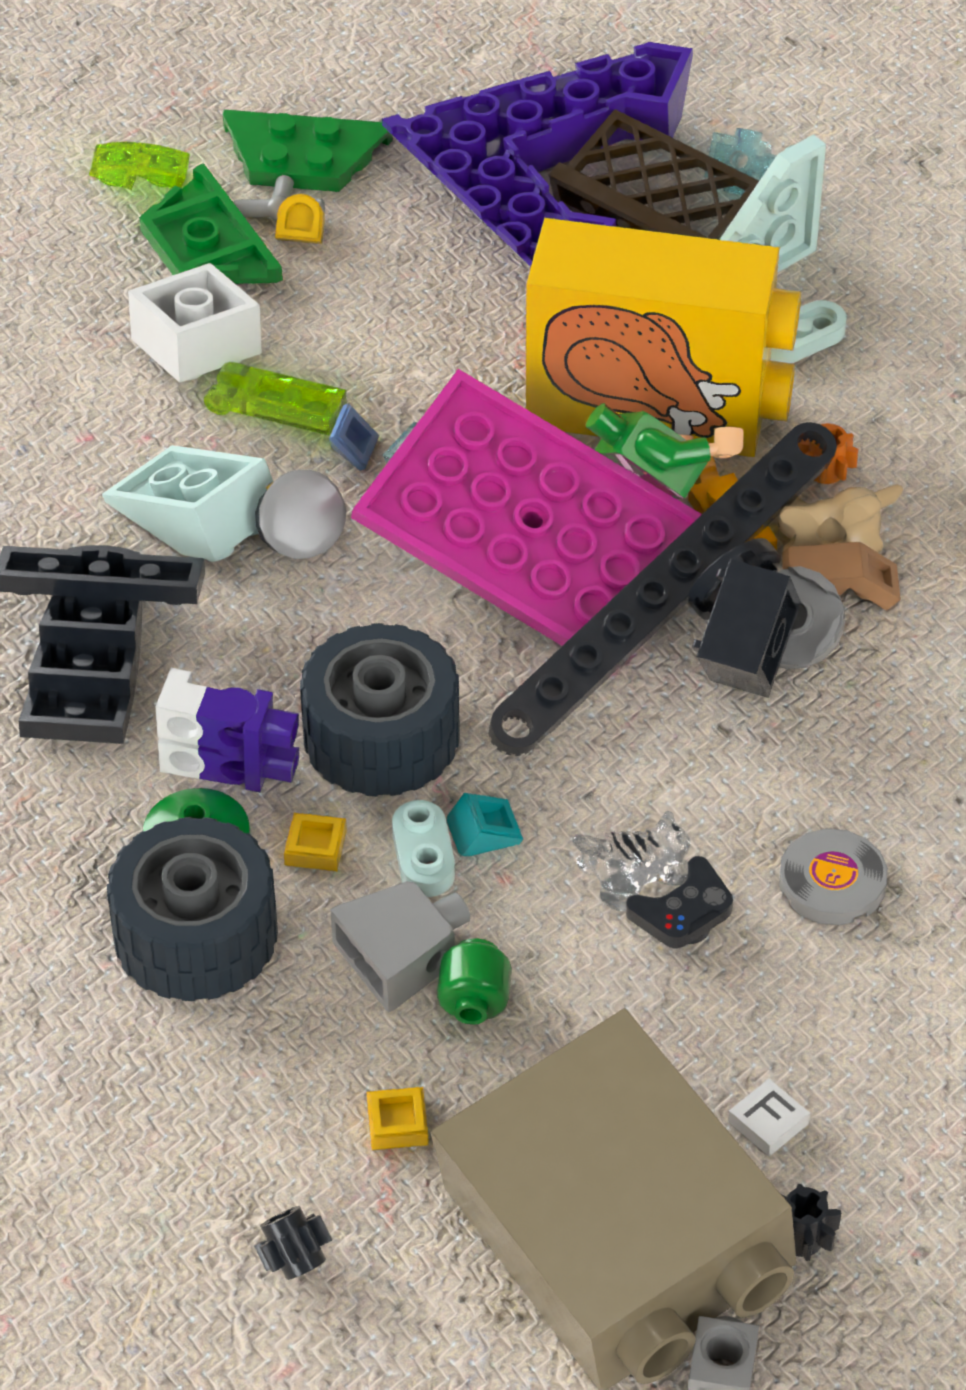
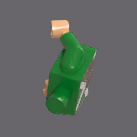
[586,403,743,499]

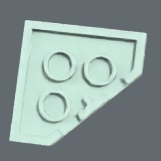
[720,134,826,272]

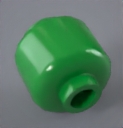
[437,938,512,1025]

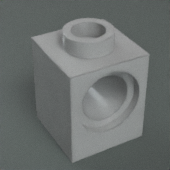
[688,1316,759,1390]

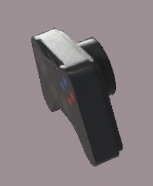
[626,856,733,949]

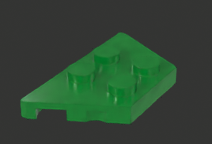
[222,109,394,192]
[139,163,283,284]

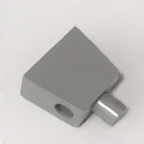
[330,881,470,1013]

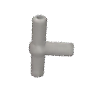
[233,175,325,221]

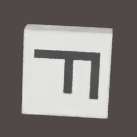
[728,1079,810,1157]

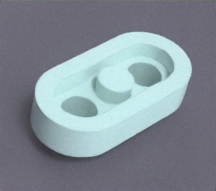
[771,300,847,363]
[392,800,455,897]

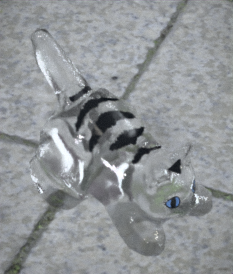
[572,811,691,912]

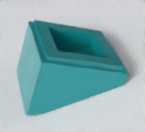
[446,793,523,856]

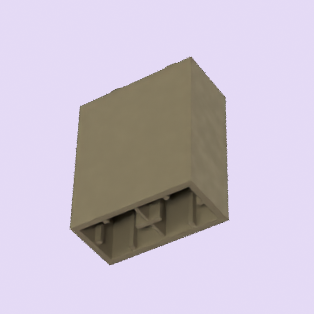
[430,1008,797,1390]

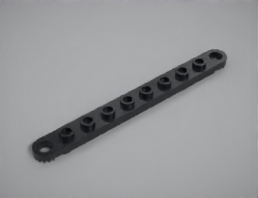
[488,422,837,757]

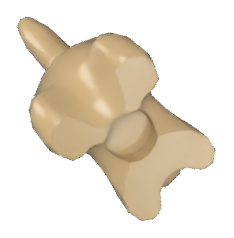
[778,484,903,553]

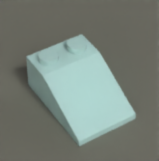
[102,445,274,562]

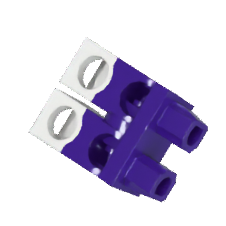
[156,667,299,793]

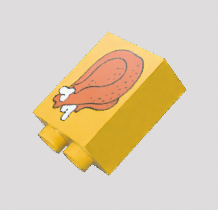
[525,218,801,458]

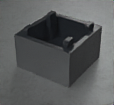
[692,559,801,698]

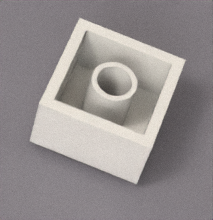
[128,263,262,383]

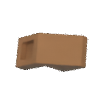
[782,542,901,611]

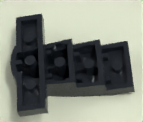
[0,545,205,744]

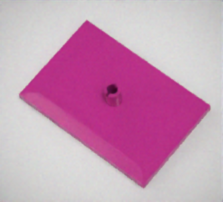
[351,369,702,646]

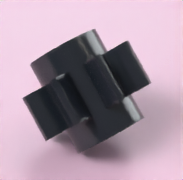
[781,1184,842,1261]
[254,1206,332,1280]

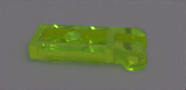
[204,362,347,436]

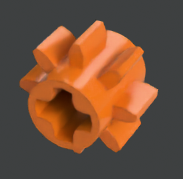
[798,423,859,484]

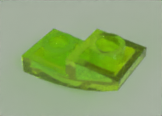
[89,142,190,191]

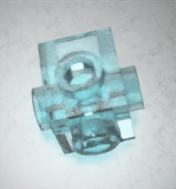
[704,128,777,196]

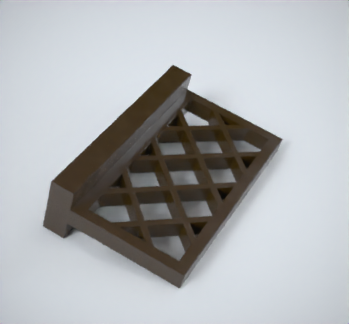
[548,109,759,240]

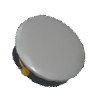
[255,469,346,559]

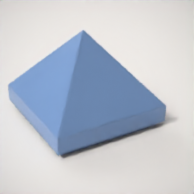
[329,403,379,471]

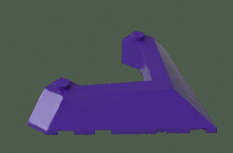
[382,42,693,267]

